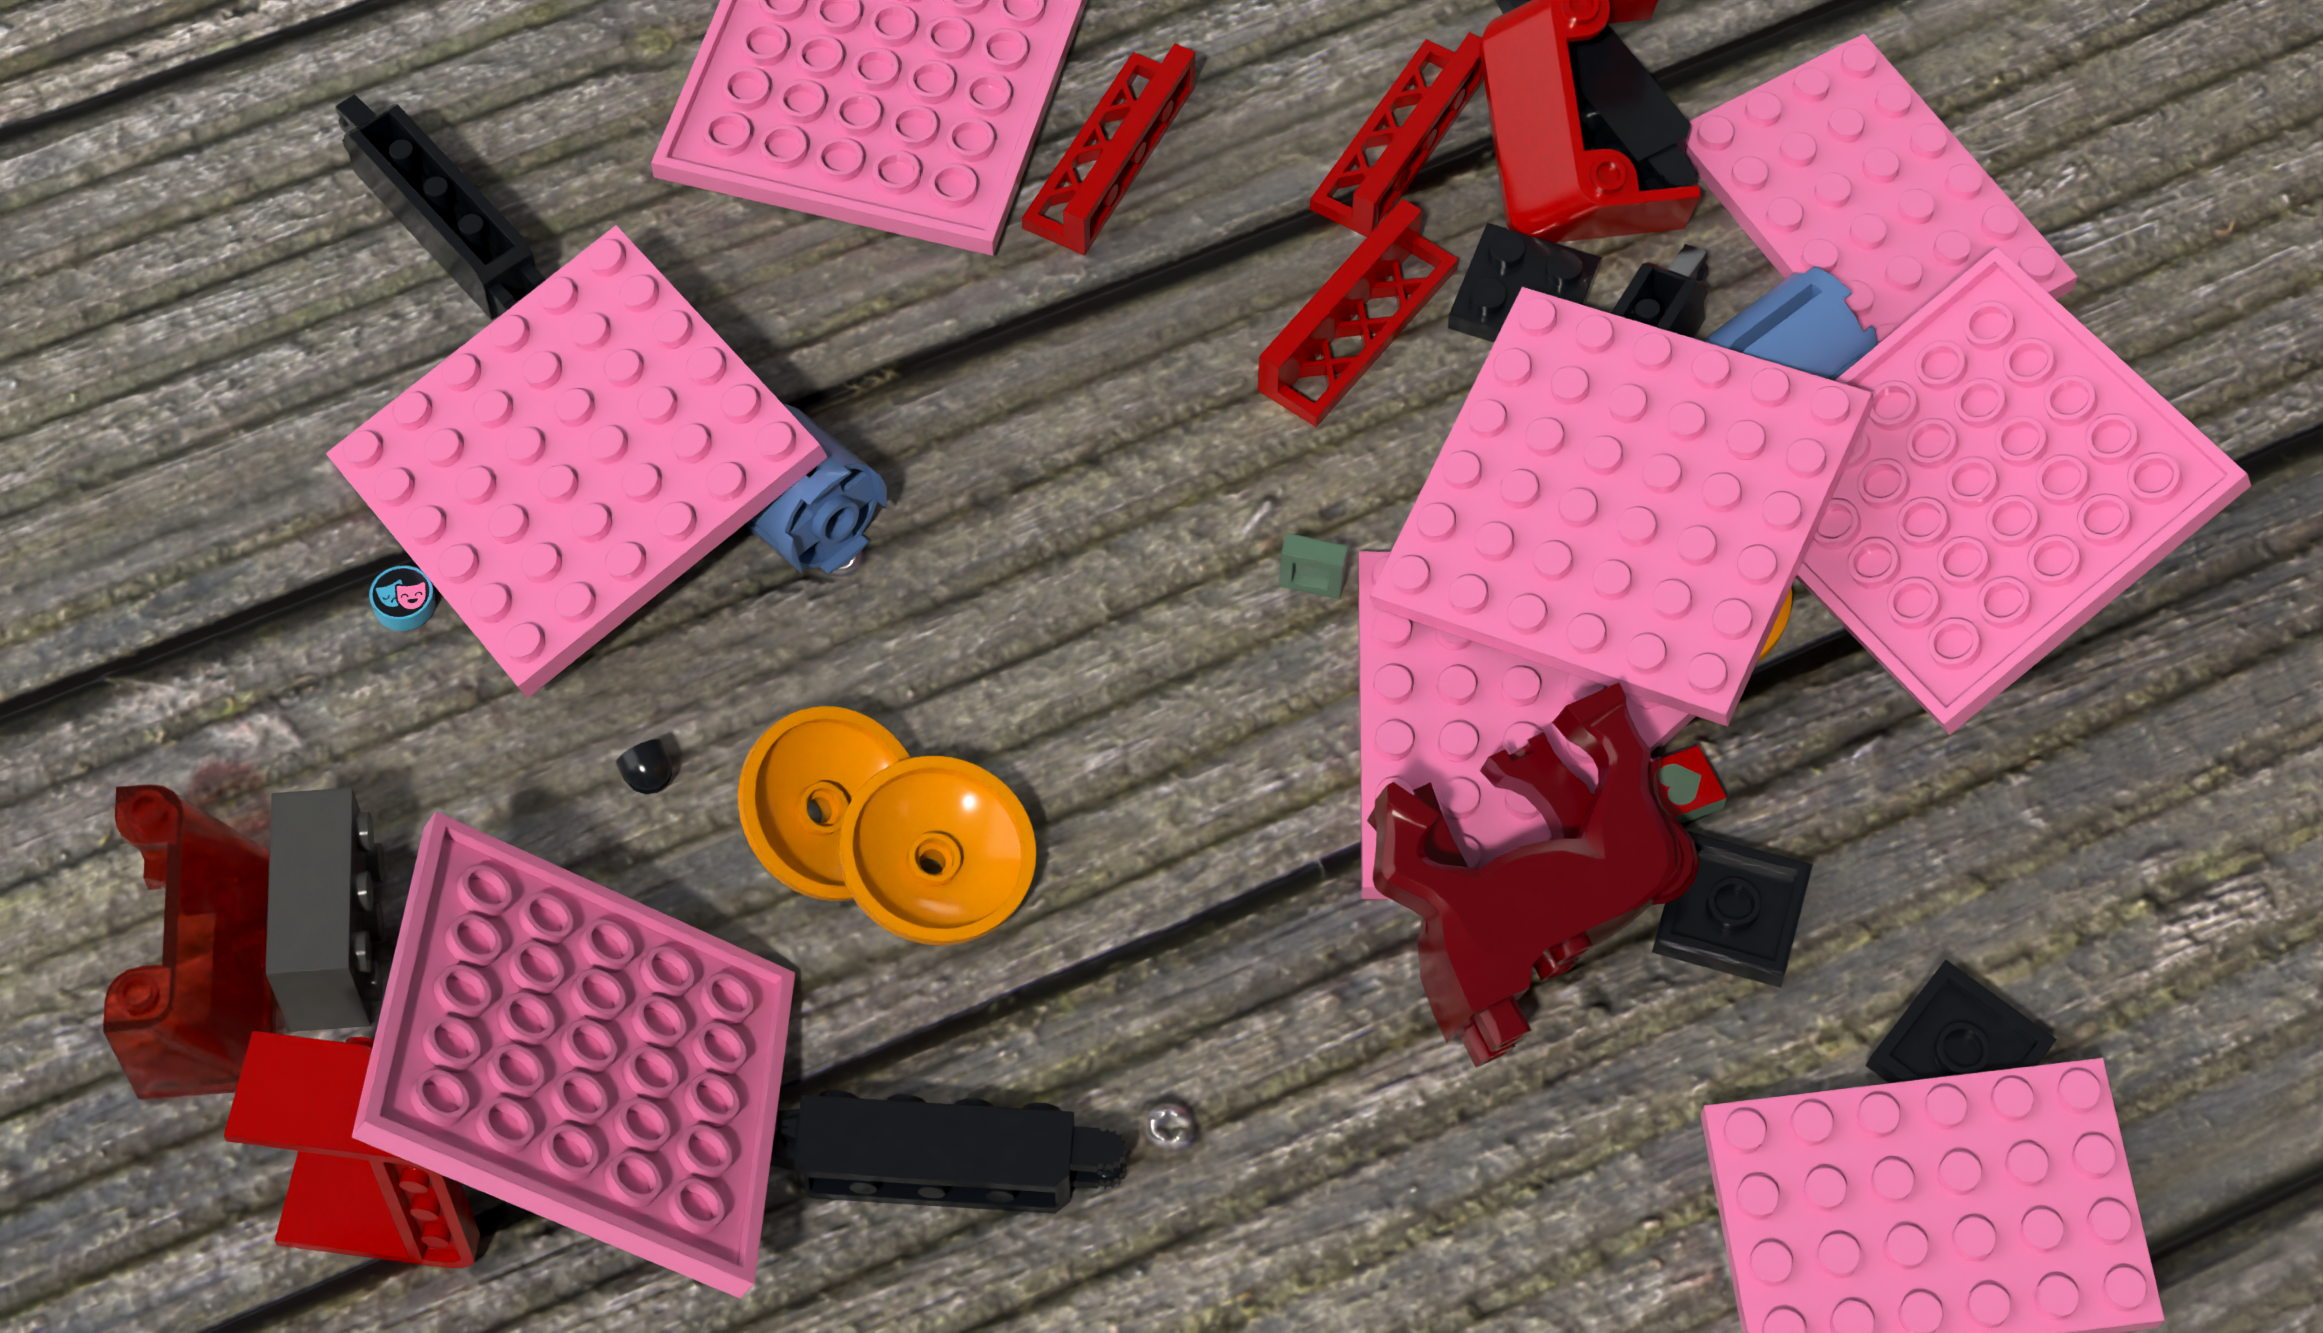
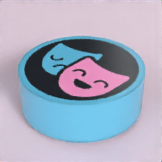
[369,566,436,631]

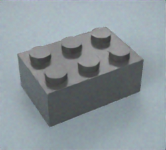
[266,788,385,1032]

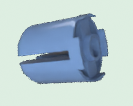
[1704,266,1878,381]
[744,404,887,574]

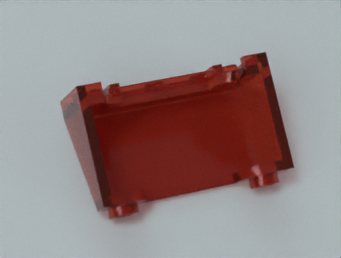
[103,784,277,1100]

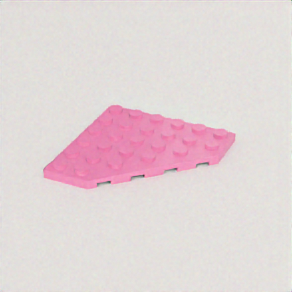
[1358,551,1696,899]

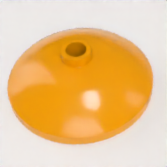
[738,706,910,901]
[838,756,1036,946]

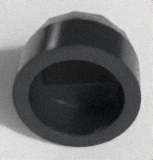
[616,739,673,795]

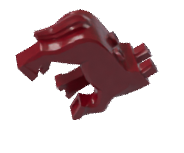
[1367,682,1699,1068]

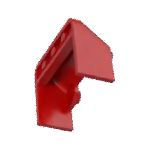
[1480,0,1701,243]
[224,1031,480,1268]

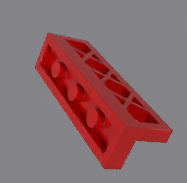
[1310,32,1484,237]
[1022,43,1195,256]
[1257,198,1458,427]

